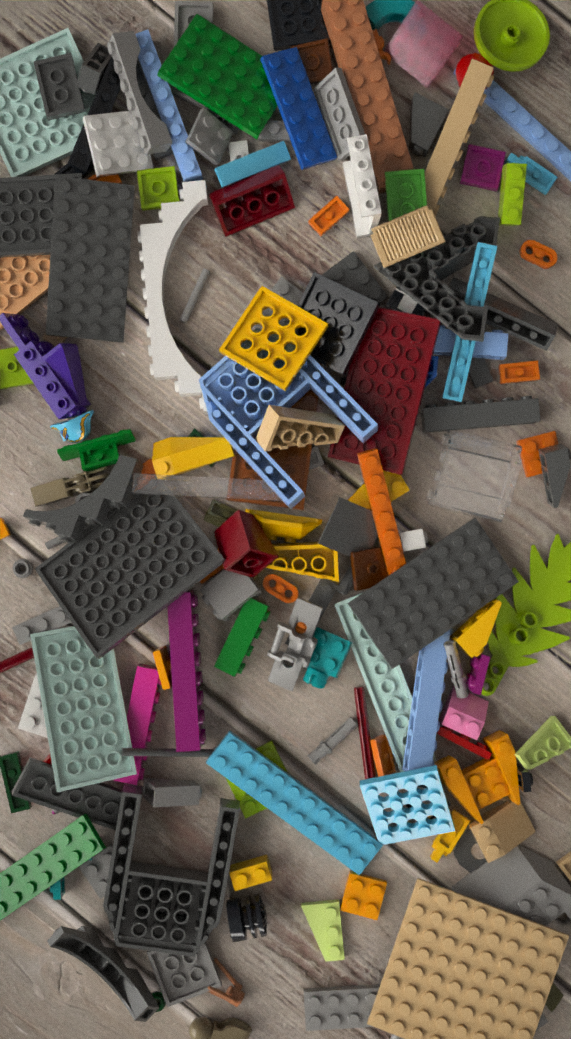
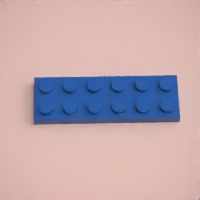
[260,47,337,170]

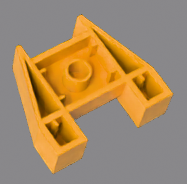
[434,730,520,824]

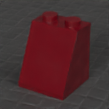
[214,510,279,578]

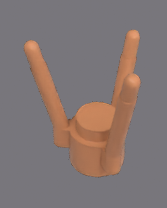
[208,958,245,1007]

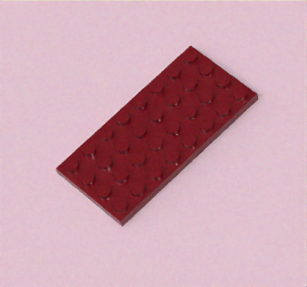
[328,308,441,475]

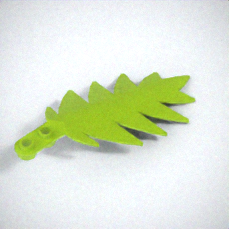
[481,534,571,696]

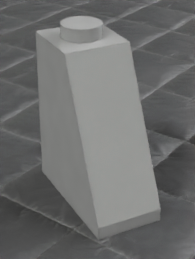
[143,778,202,807]

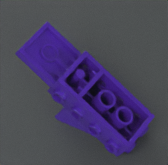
[0,313,91,420]

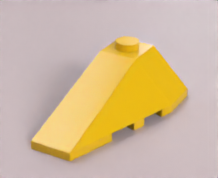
[152,437,235,480]

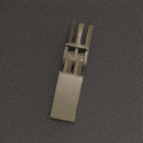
[30,466,110,507]

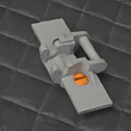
[267,597,323,691]

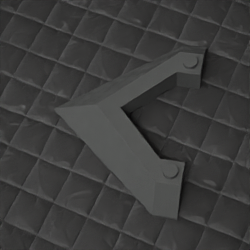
[374,216,500,342]

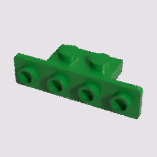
[57,429,136,471]

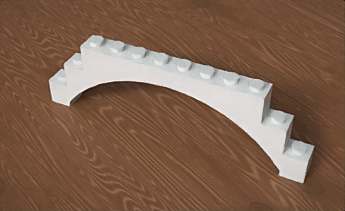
[137,180,208,414]

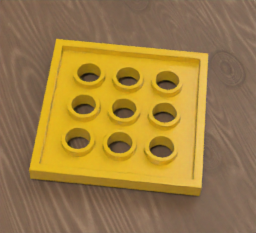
[219,286,328,391]

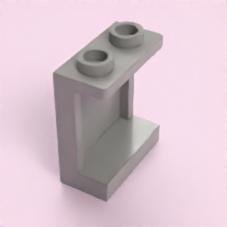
[200,570,262,622]

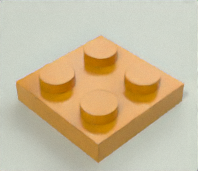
[340,871,387,920]

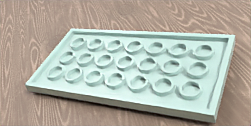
[30,626,137,792]

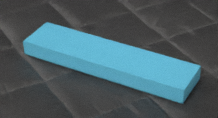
[214,141,291,188]

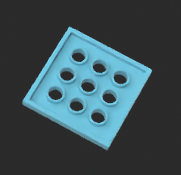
[360,765,455,845]

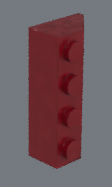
[208,165,295,237]

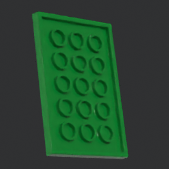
[157,14,278,139]

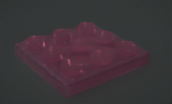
[384,0,464,88]

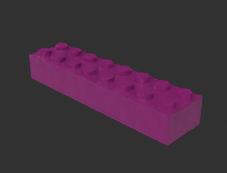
[167,590,206,752]

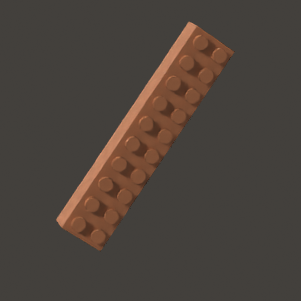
[321,0,414,195]

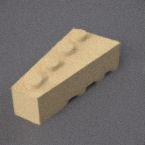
[255,405,345,451]

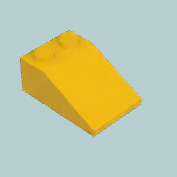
[450,599,502,658]

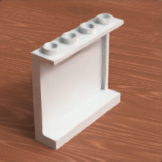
[343,134,382,238]

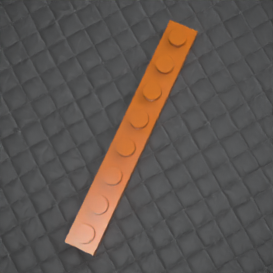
[357,448,406,576]

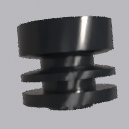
[226,894,268,943]

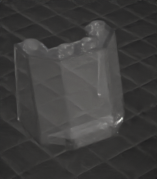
[426,430,522,523]

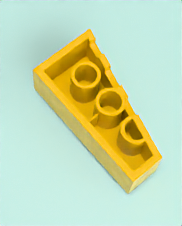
[348,471,410,511]
[266,542,339,582]

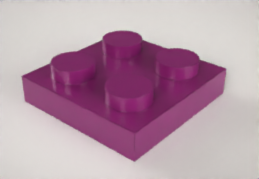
[459,144,506,192]
[465,652,490,695]

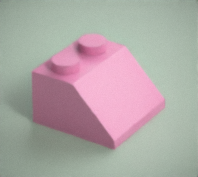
[438,685,489,740]

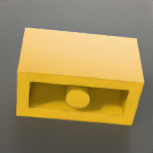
[229,854,272,891]

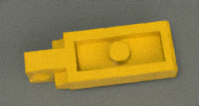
[430,809,470,863]

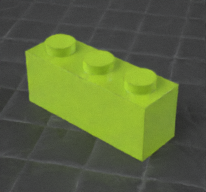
[498,163,527,226]

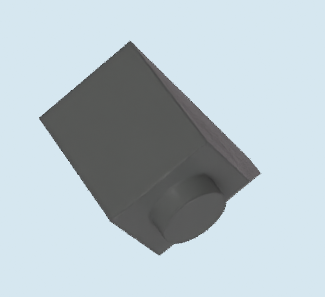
[76,43,112,94]
[538,443,571,508]

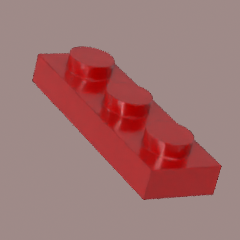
[436,725,492,760]

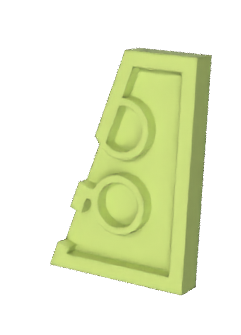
[514,716,571,770]
[301,899,345,962]

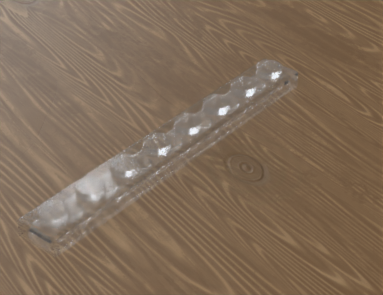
[132,473,282,501]

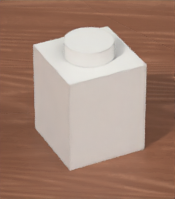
[399,528,428,552]

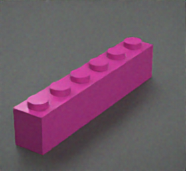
[114,664,161,785]

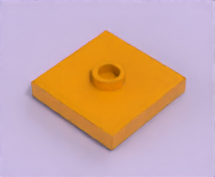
[153,645,172,690]

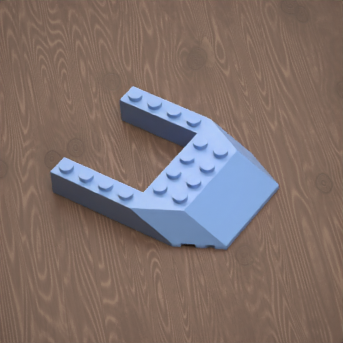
[199,328,378,509]

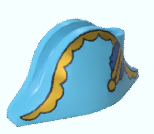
[50,410,94,443]

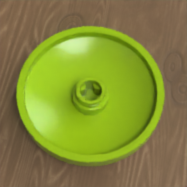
[474,0,550,72]

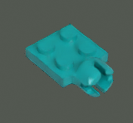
[303,627,353,689]

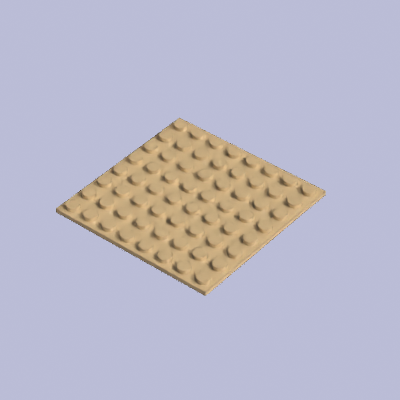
[367,878,569,1039]

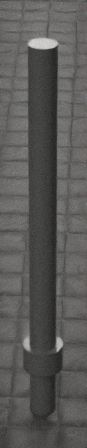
[121,747,216,757]

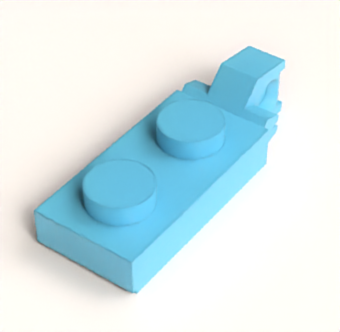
[504,153,558,195]

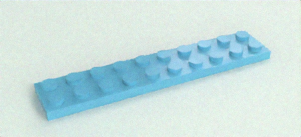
[206,731,383,875]

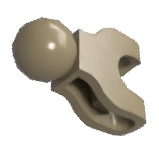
[189,1017,252,1039]

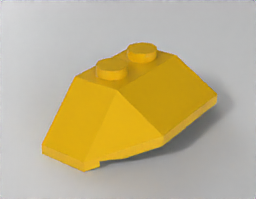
[245,509,322,543]

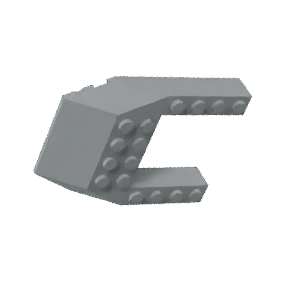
[452,844,571,1031]

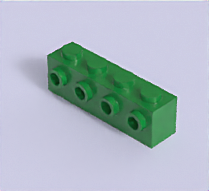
[214,598,271,677]

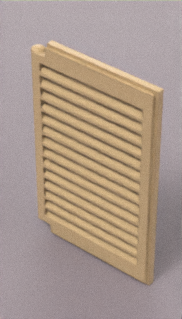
[370,205,446,268]

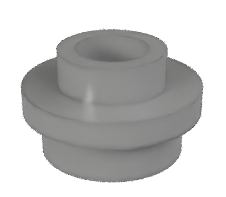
[13,559,33,578]

